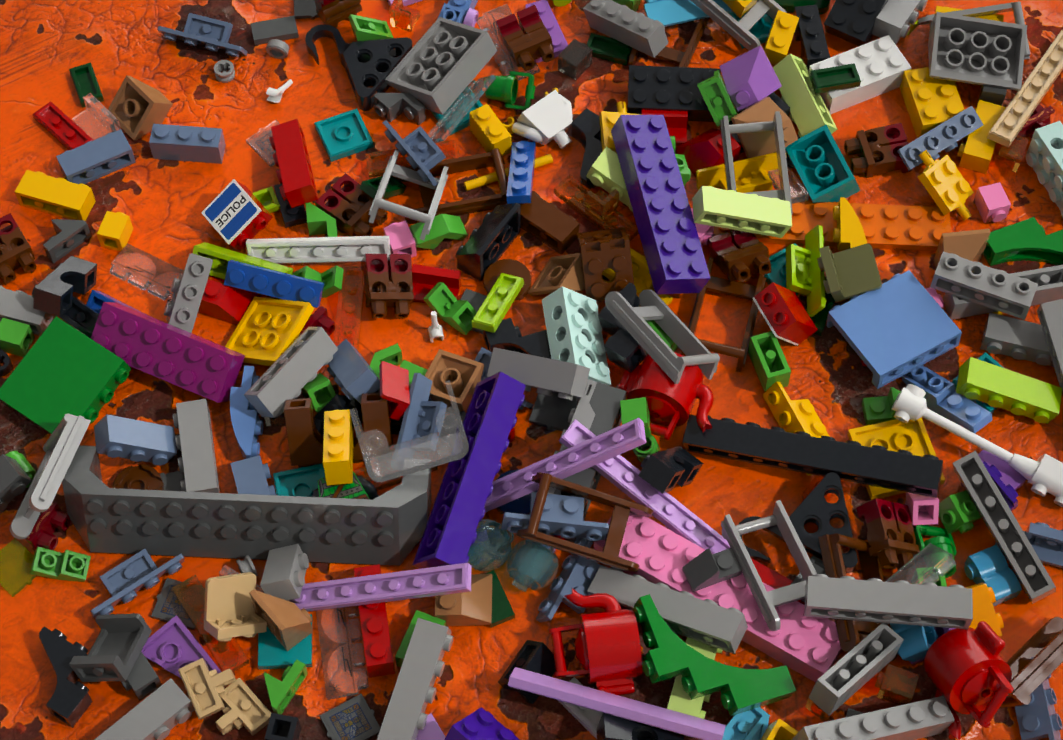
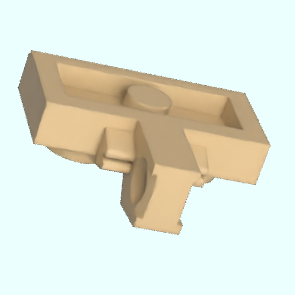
[178,658,237,720]
[215,678,271,736]

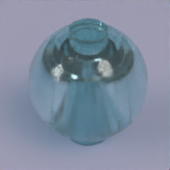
[468,519,514,571]
[506,539,559,592]

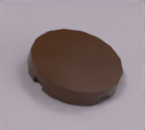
[483,259,531,303]
[113,464,164,490]

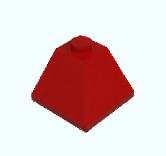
[675,128,741,177]
[199,276,261,325]

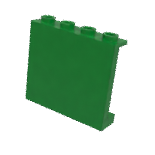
[0,316,131,434]

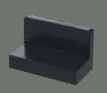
[498,640,556,704]

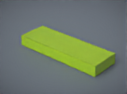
[471,273,524,333]

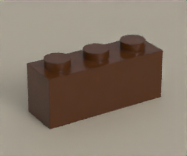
[519,191,579,255]

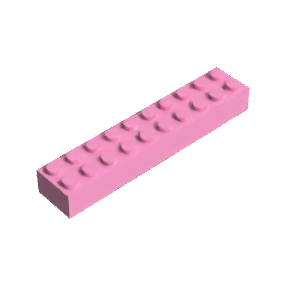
[593,513,842,682]

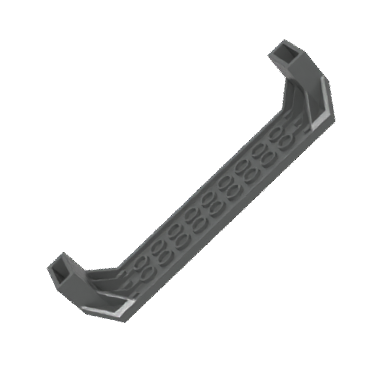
[62,445,432,566]

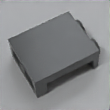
[69,613,152,682]

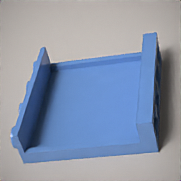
[826,270,962,389]

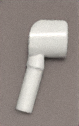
[266,79,293,103]
[428,311,444,343]

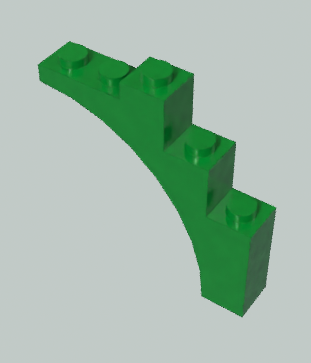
[983,217,1063,266]
[633,594,797,716]

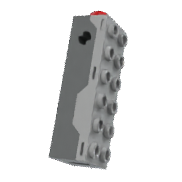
[548,379,626,543]

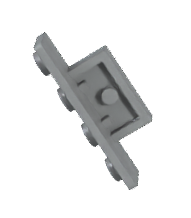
[164,253,213,333]

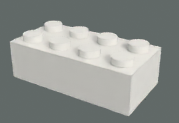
[809,35,912,115]

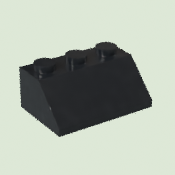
[456,203,521,281]

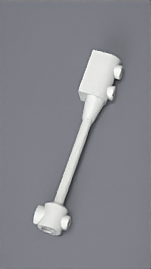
[891,384,1063,507]

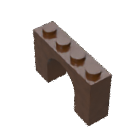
[284,392,393,467]

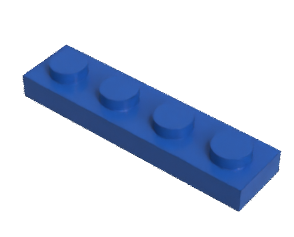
[506,141,536,204]
[224,260,324,308]

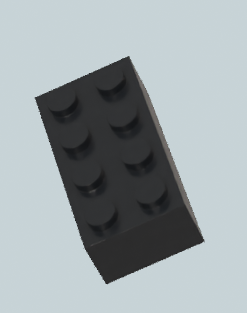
[824,0,888,46]
[627,65,721,122]

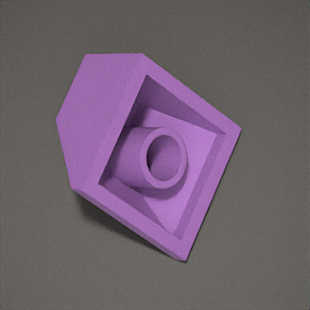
[720,45,782,112]

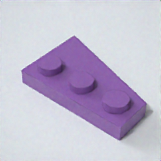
[526,0,570,63]
[141,615,222,679]

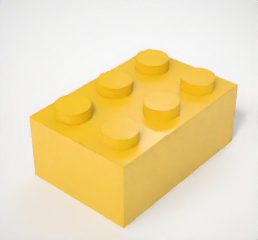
[899,67,965,138]

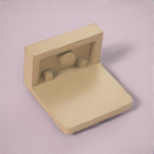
[204,572,267,641]

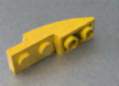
[833,197,867,251]

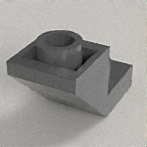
[373,93,426,125]

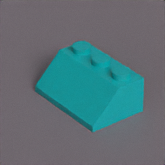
[785,125,861,203]

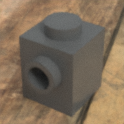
[121,652,162,701]

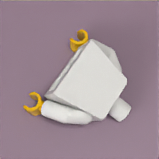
[502,88,573,149]

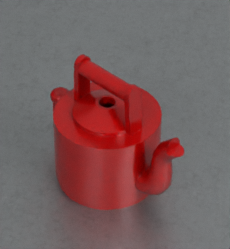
[616,352,714,440]
[548,588,642,695]
[924,621,1014,740]

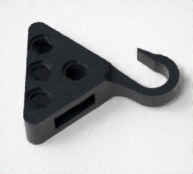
[305,25,412,111]
[738,472,858,573]

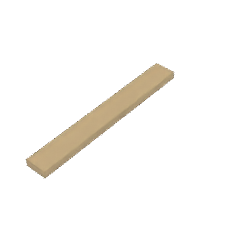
[987,30,1063,147]

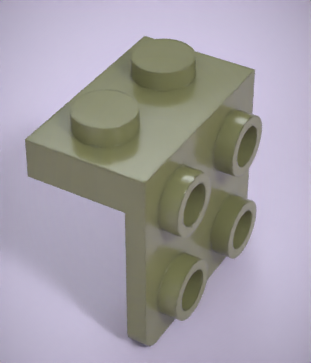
[817,244,882,302]

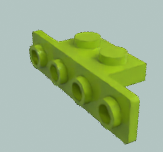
[786,225,826,317]

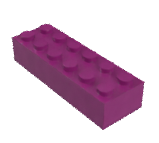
[91,302,245,403]

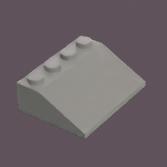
[928,12,1027,91]
[385,17,497,115]

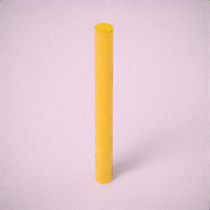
[464,154,553,191]

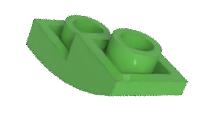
[30,547,91,582]

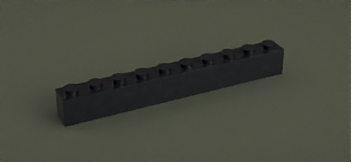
[682,414,943,498]

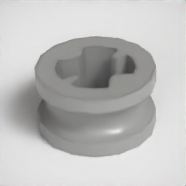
[214,60,235,83]
[236,555,258,576]

